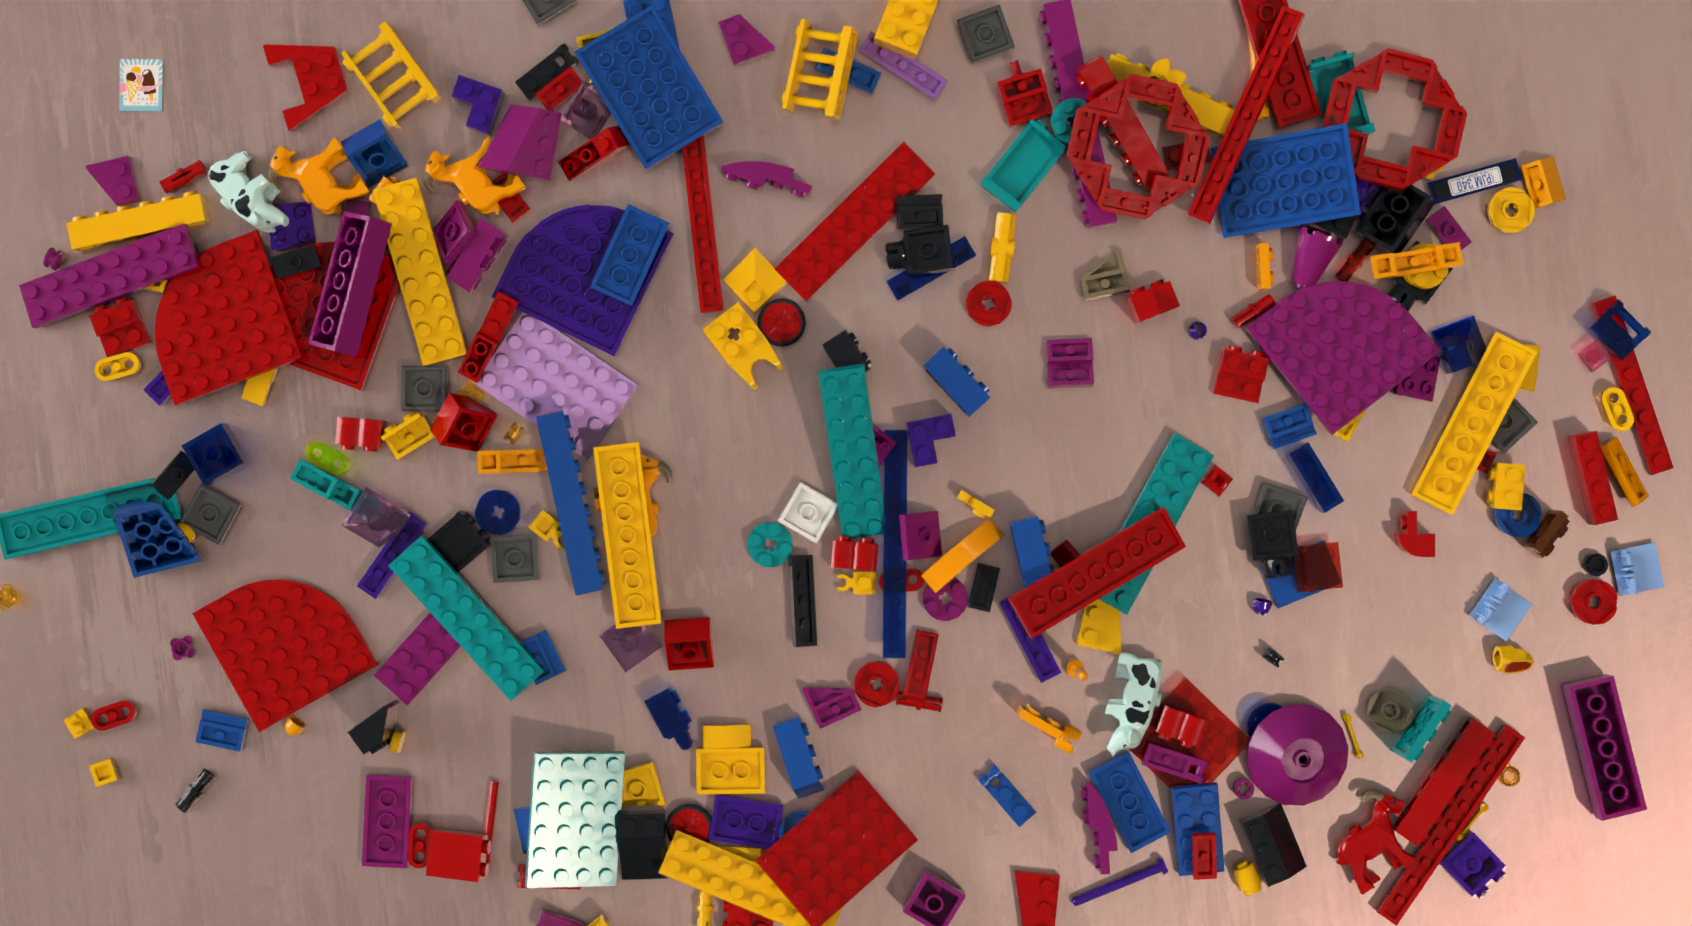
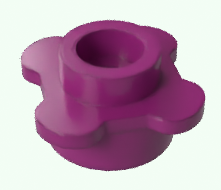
[170,636,195,660]

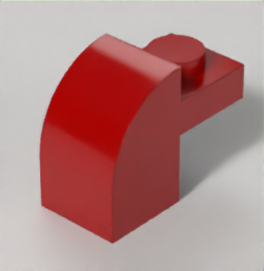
[1394,511,1435,557]

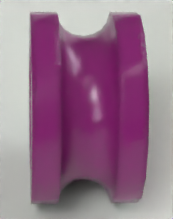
[43,247,63,270]
[1232,778,1255,799]

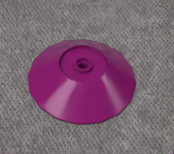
[1247,704,1349,806]

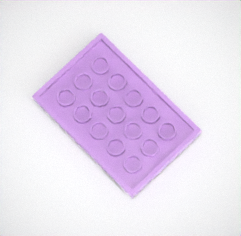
[474,313,639,460]

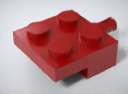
[996,60,1053,127]

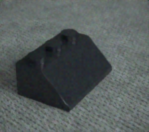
[1354,185,1434,254]
[348,699,400,755]
[1239,803,1307,887]

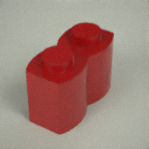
[335,417,386,452]
[830,536,878,571]
[1155,704,1208,749]

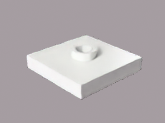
[778,482,838,544]

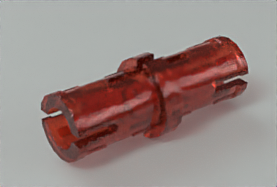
[1335,239,1374,281]

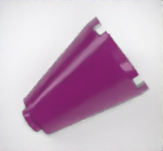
[1292,225,1344,289]

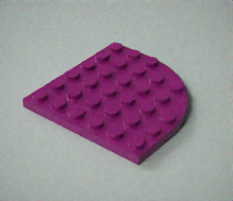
[1246,281,1441,435]

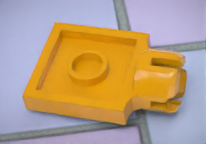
[1016,704,1082,754]

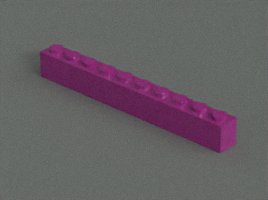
[1039,0,1118,229]

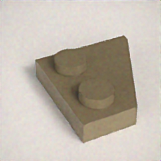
[1080,248,1130,301]

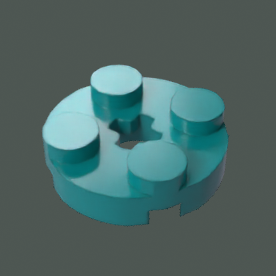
[1051,98,1087,144]
[748,522,793,567]

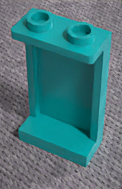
[1307,50,1376,135]
[980,119,1067,213]

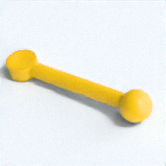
[1342,713,1364,759]
[1456,802,1489,842]

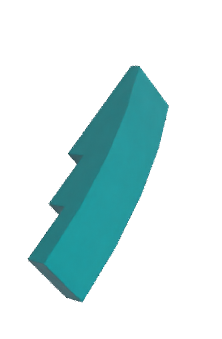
[290,459,385,522]

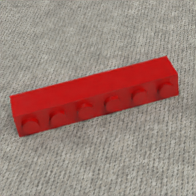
[1075,55,1170,189]
[1393,716,1496,847]

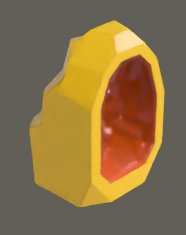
[1493,645,1534,674]

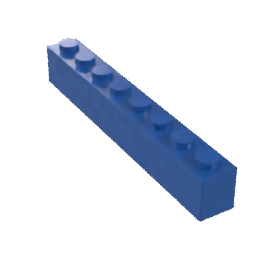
[536,411,606,596]

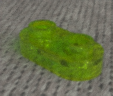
[305,442,350,475]

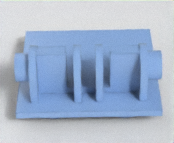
[1610,542,1664,596]
[1469,578,1533,641]

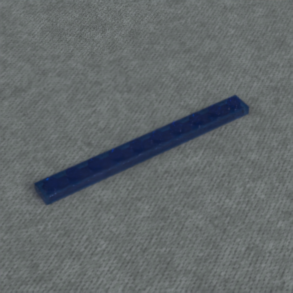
[883,430,908,658]

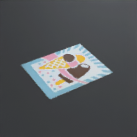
[119,59,163,111]

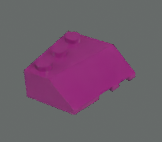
[477,105,562,181]

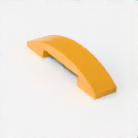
[1370,242,1464,279]
[477,449,548,474]
[921,519,1005,594]

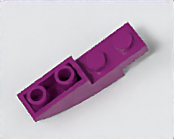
[721,161,812,198]
[1081,781,1118,875]

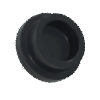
[1584,553,1608,576]

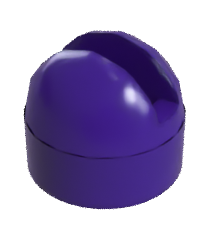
[1188,321,1207,340]
[1253,598,1272,616]

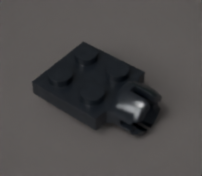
[885,225,954,277]
[1387,241,1453,311]
[1246,509,1299,579]

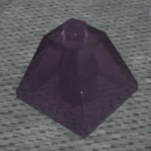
[342,487,411,547]
[599,625,662,672]

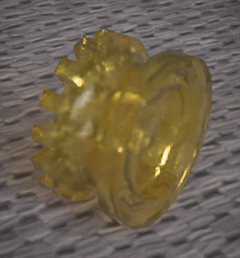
[503,422,524,445]
[1498,765,1521,787]

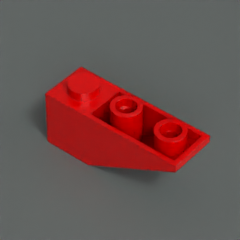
[558,125,630,181]

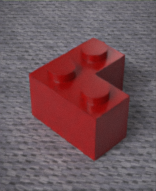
[1125,279,1180,324]

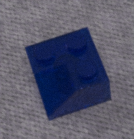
[181,423,244,485]

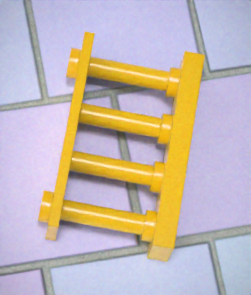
[781,19,859,121]
[341,21,442,129]

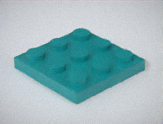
[1391,695,1452,763]

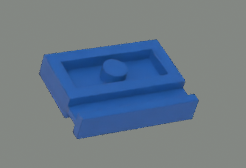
[1262,403,1317,449]
[521,630,566,685]
[196,709,249,752]

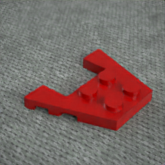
[263,44,349,131]

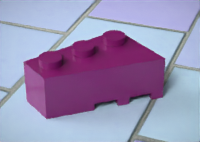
[447,218,510,294]

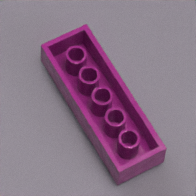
[308,211,392,357]
[1562,674,1647,821]

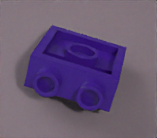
[1440,832,1506,899]

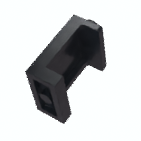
[428,510,491,573]

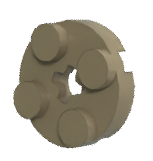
[1367,687,1414,734]

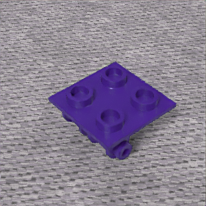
[269,202,316,251]

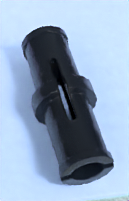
[175,768,215,813]

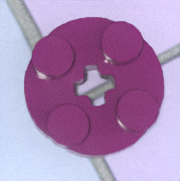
[922,577,968,621]

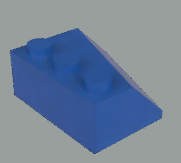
[114,501,202,578]

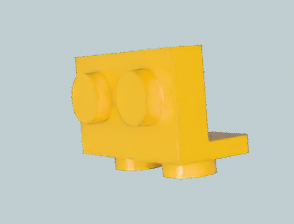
[381,411,435,460]
[1486,463,1525,511]

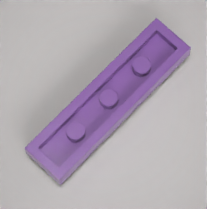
[859,31,947,101]

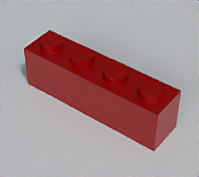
[1567,431,1618,525]

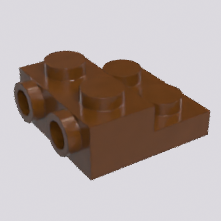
[1523,510,1570,558]

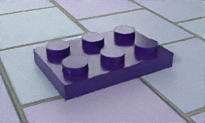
[709,794,783,849]

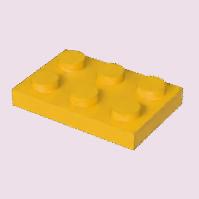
[696,747,765,794]

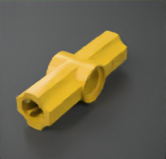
[989,213,1017,283]

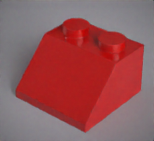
[430,393,498,452]
[664,617,714,671]

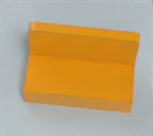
[1521,156,1566,209]

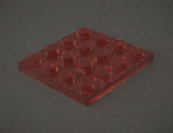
[1129,677,1250,789]

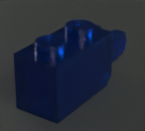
[644,687,693,750]

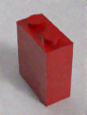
[426,828,491,882]

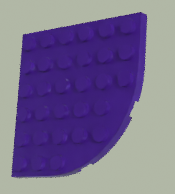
[492,205,674,356]

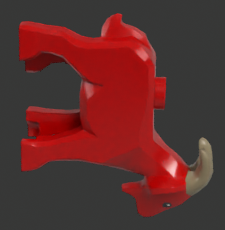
[1336,790,1416,895]

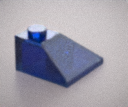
[1430,316,1486,374]

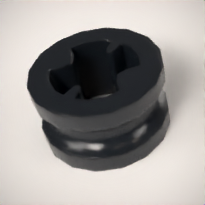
[1262,647,1285,668]

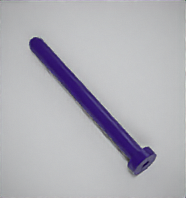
[1072,858,1169,906]

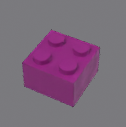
[903,869,966,926]

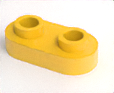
[94,352,141,381]
[1602,386,1634,431]

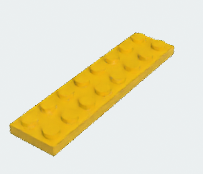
[373,177,468,366]
[1411,332,1538,515]
[593,442,662,629]
[658,830,842,926]

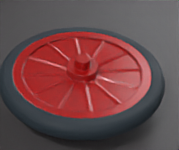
[758,298,806,346]
[666,804,712,843]

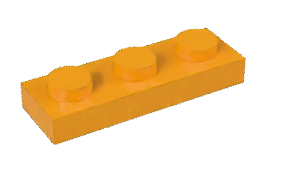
[1601,436,1649,507]

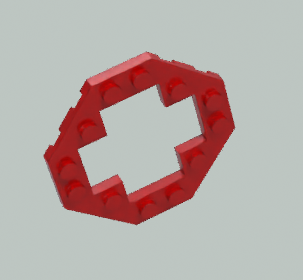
[1322,48,1467,191]
[1066,74,1210,220]

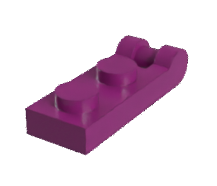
[1142,742,1209,784]

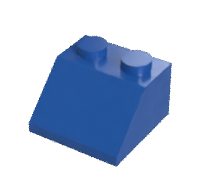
[341,119,408,187]

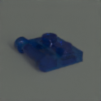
[1588,299,1651,361]

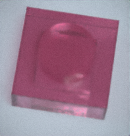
[1577,340,1611,372]

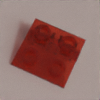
[1293,542,1343,592]

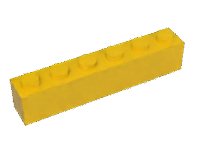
[1107,53,1235,138]
[66,191,211,252]

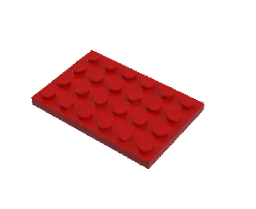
[755,771,918,926]

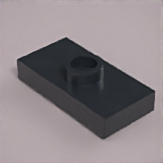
[271,245,322,280]
[150,450,198,500]
[967,563,1000,612]

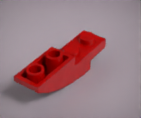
[457,291,520,383]

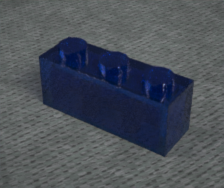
[1285,442,1344,513]

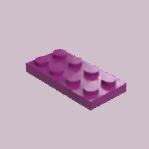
[374,613,461,706]
[362,774,413,868]

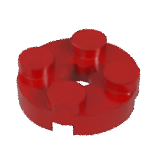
[966,281,1012,327]
[1569,579,1618,625]
[854,661,900,707]

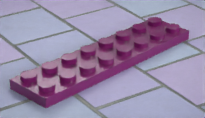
[19,223,200,329]

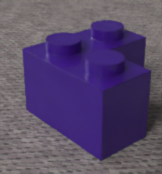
[452,75,506,136]
[906,414,956,467]

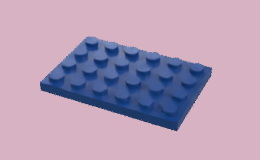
[574,5,724,170]
[1210,123,1362,238]

